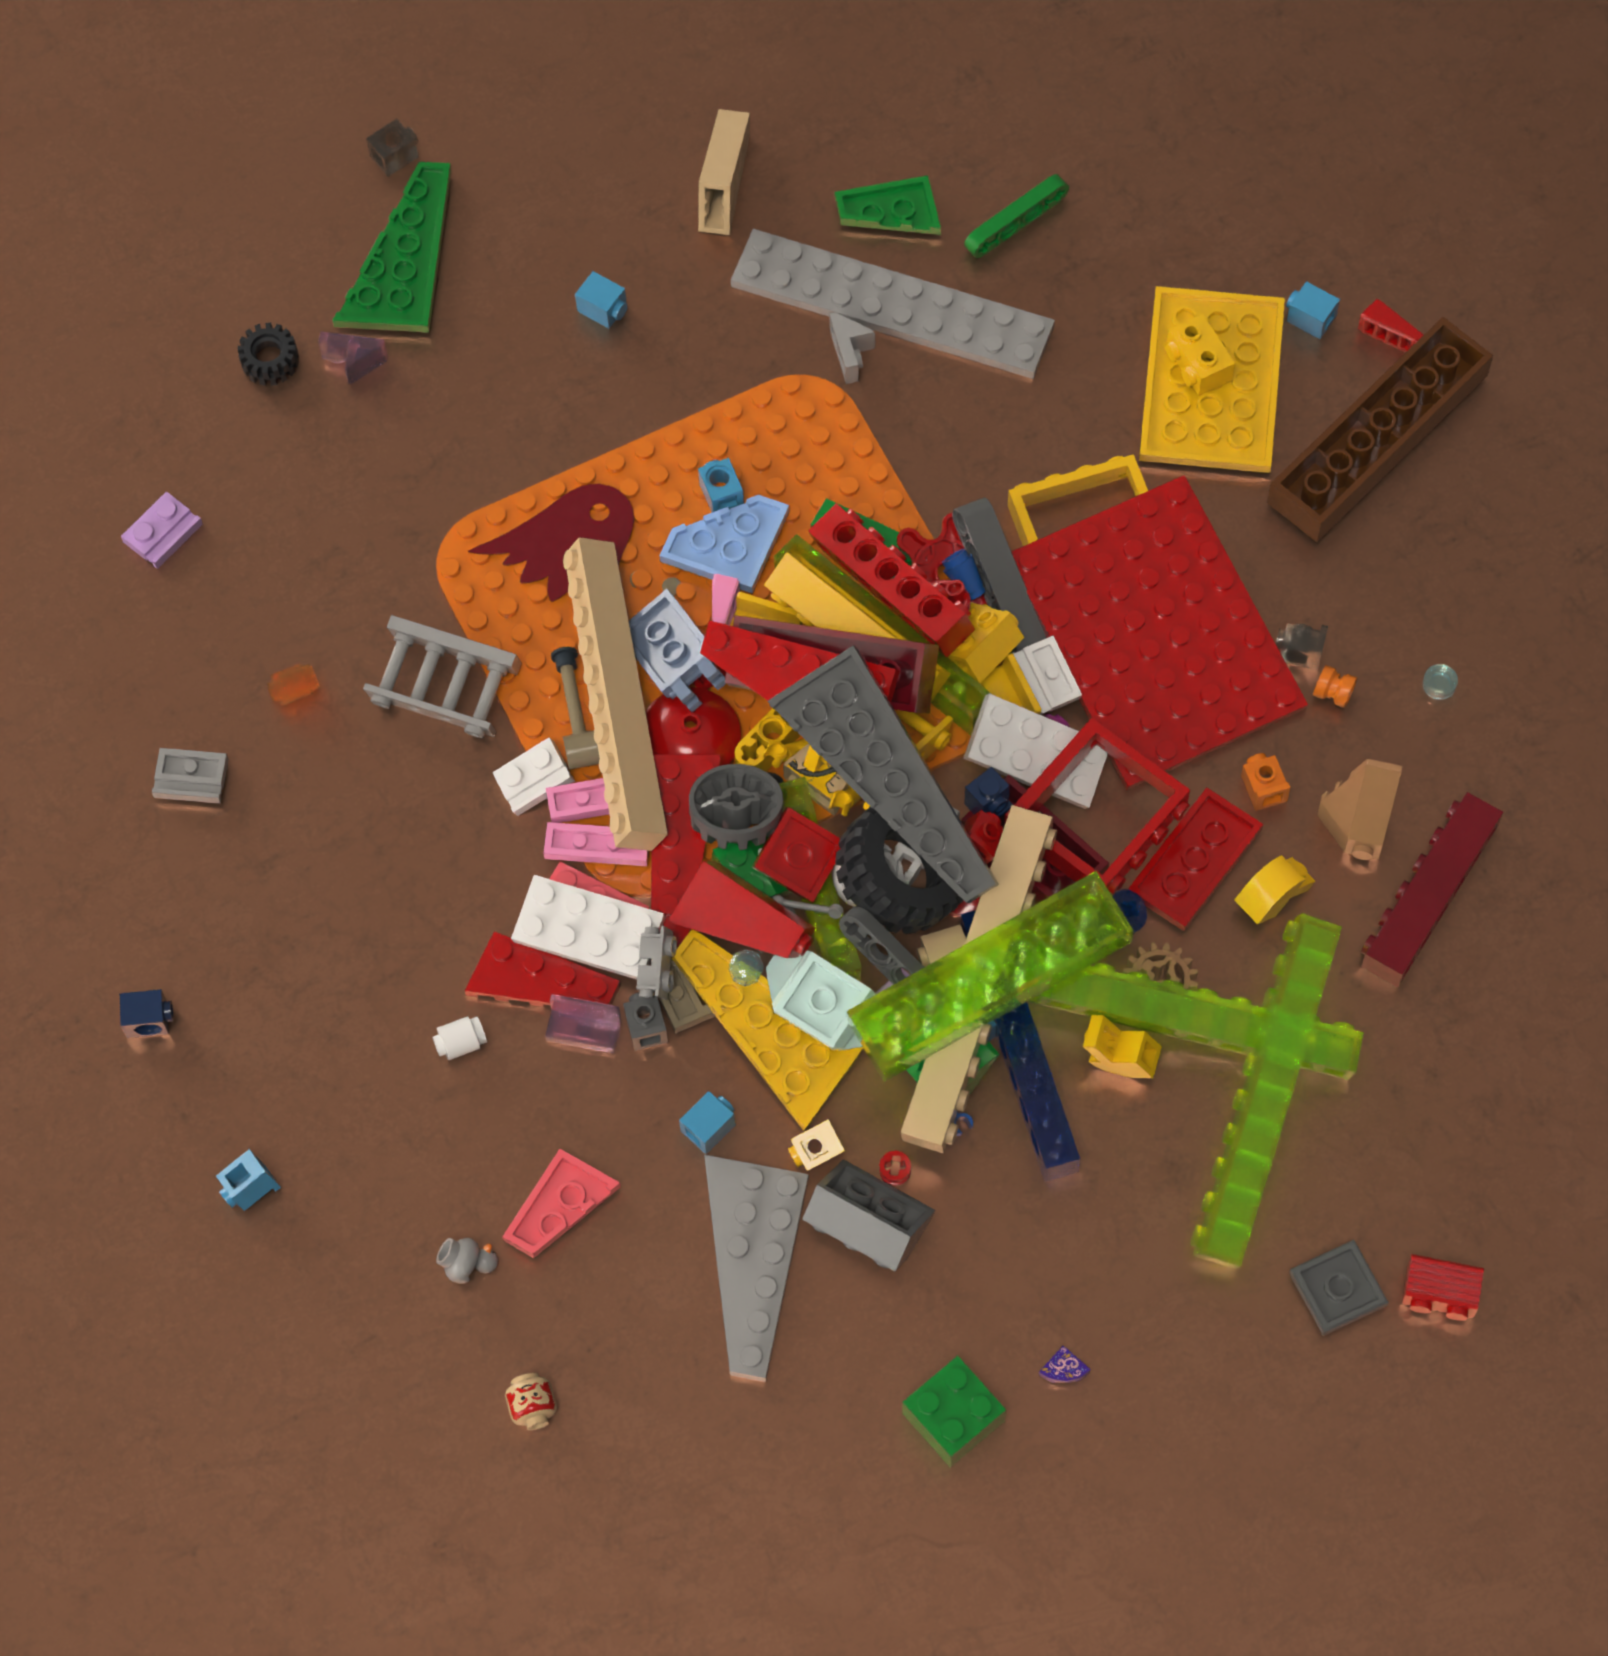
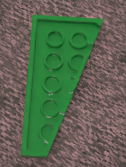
[332,162,452,333]

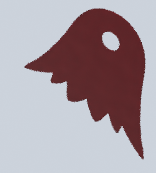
[468,484,634,602]

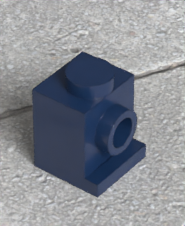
[964,766,1013,818]

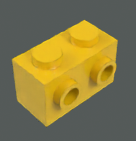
[1165,313,1235,396]

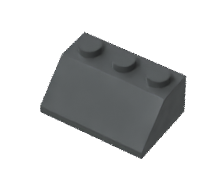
[802,1159,936,1271]

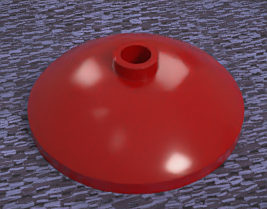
[645,687,741,766]

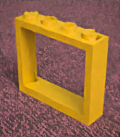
[1008,454,1148,546]

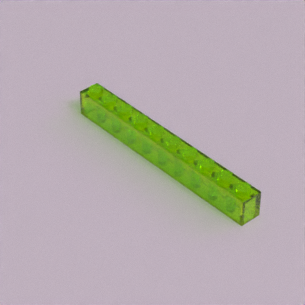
[1191,913,1342,1269]
[1007,946,1364,1080]

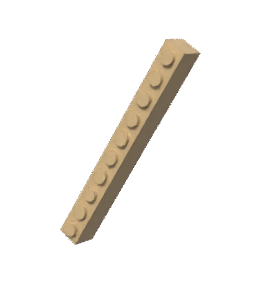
[563,537,668,851]
[901,805,1057,1154]

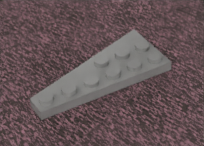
[704,1155,809,1382]

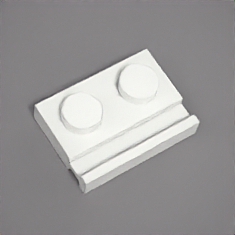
[1013,636,1082,715]
[492,737,575,816]

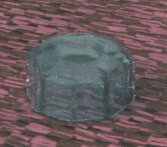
[728,949,764,986]

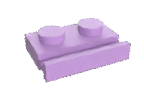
[121,491,203,569]

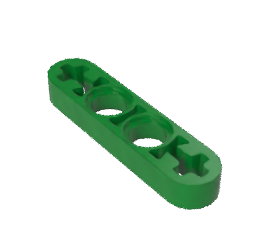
[964,174,1069,258]

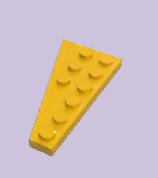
[672,929,864,1131]

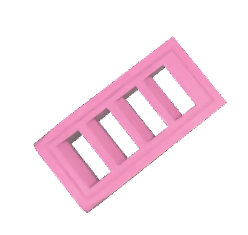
[712,574,740,626]

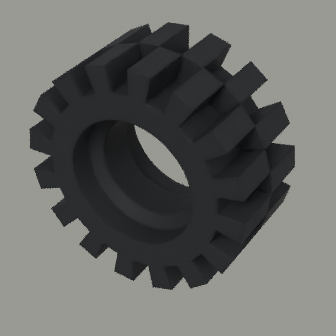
[238,323,299,386]

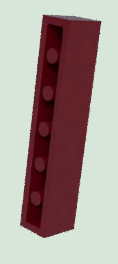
[1361,792,1503,987]

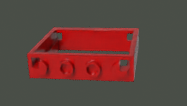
[1004,718,1190,902]

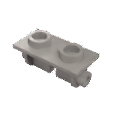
[636,926,677,1000]

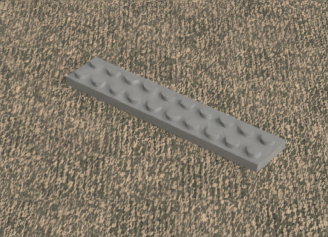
[731,229,1055,379]

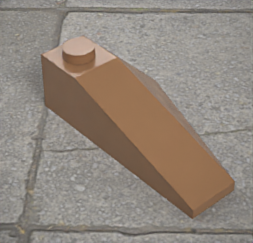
[1317,759,1403,860]

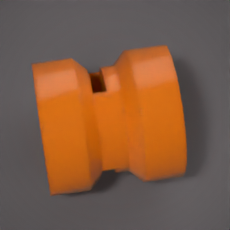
[1313,665,1358,709]

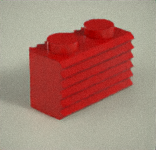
[1402,1254,1484,1321]

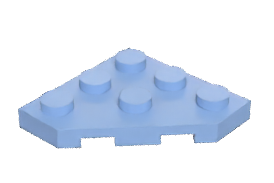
[659,495,789,593]

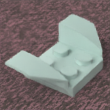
[766,950,902,1051]

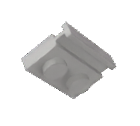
[151,748,229,804]

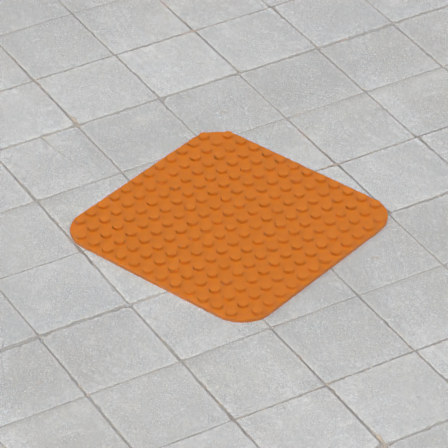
[436,374,1004,898]

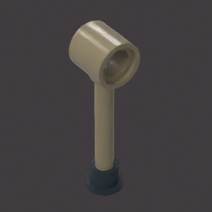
[551,647,600,770]

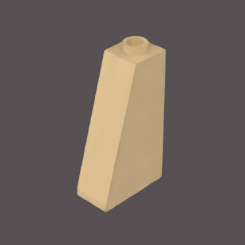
[698,109,750,235]

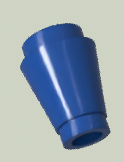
[942,549,986,601]

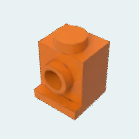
[1241,753,1291,811]

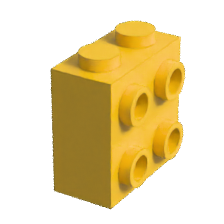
[929,602,1025,683]

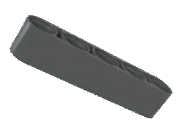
[952,497,1046,654]

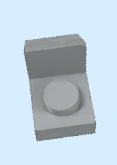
[829,312,875,384]

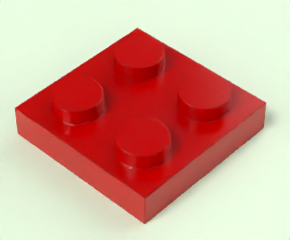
[752,807,841,903]

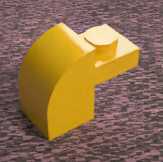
[1234,855,1316,925]
[1083,1015,1162,1078]

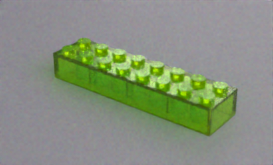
[847,871,1133,1082]

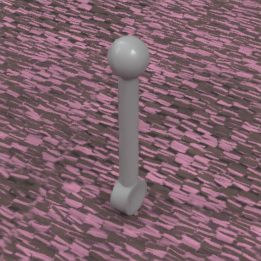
[772,895,843,919]

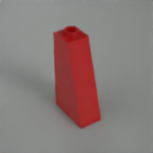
[669,861,816,958]

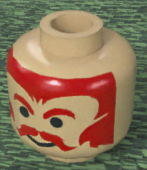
[505,1373,557,1430]

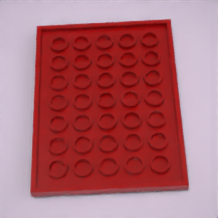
[1011,475,1308,791]

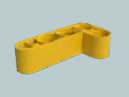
[734,708,801,772]

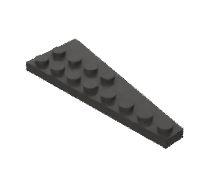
[768,645,999,903]

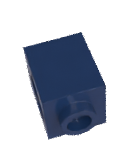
[120,989,174,1038]

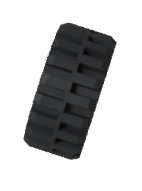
[835,807,964,934]

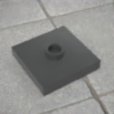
[1289,1240,1389,1336]

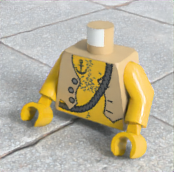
[763,739,861,817]

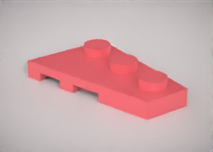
[503,1149,621,1258]

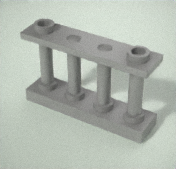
[363,615,522,738]

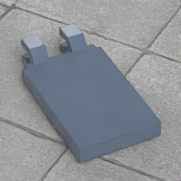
[629,589,726,712]

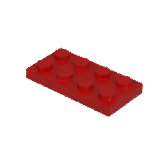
[1127,787,1263,931]

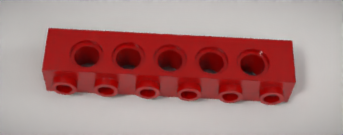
[808,503,975,658]

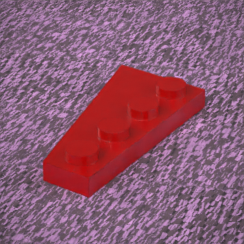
[465,931,621,1016]

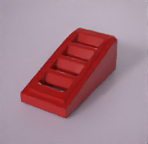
[1358,299,1424,352]

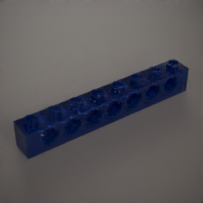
[960,910,1080,1182]

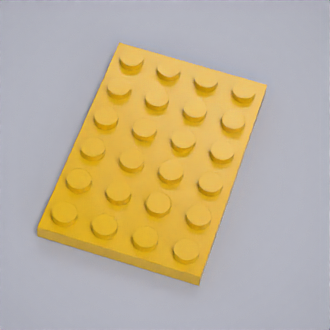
[1139,286,1285,473]

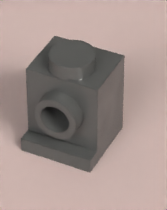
[623,993,668,1051]

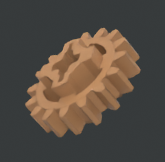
[1122,942,1198,1018]

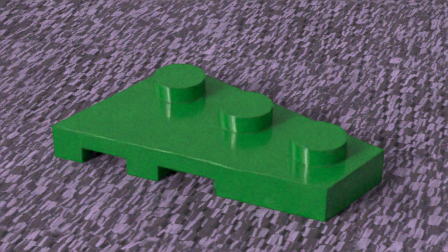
[835,175,941,235]

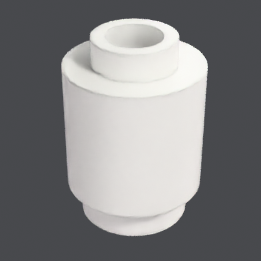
[432,1016,487,1060]

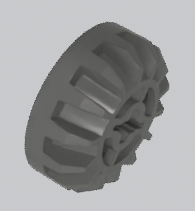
[689,764,783,851]

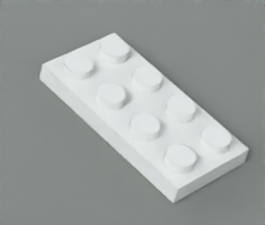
[963,694,1108,809]
[511,875,666,980]

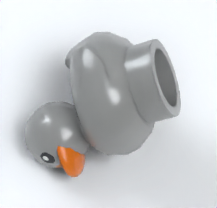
[436,1238,498,1283]

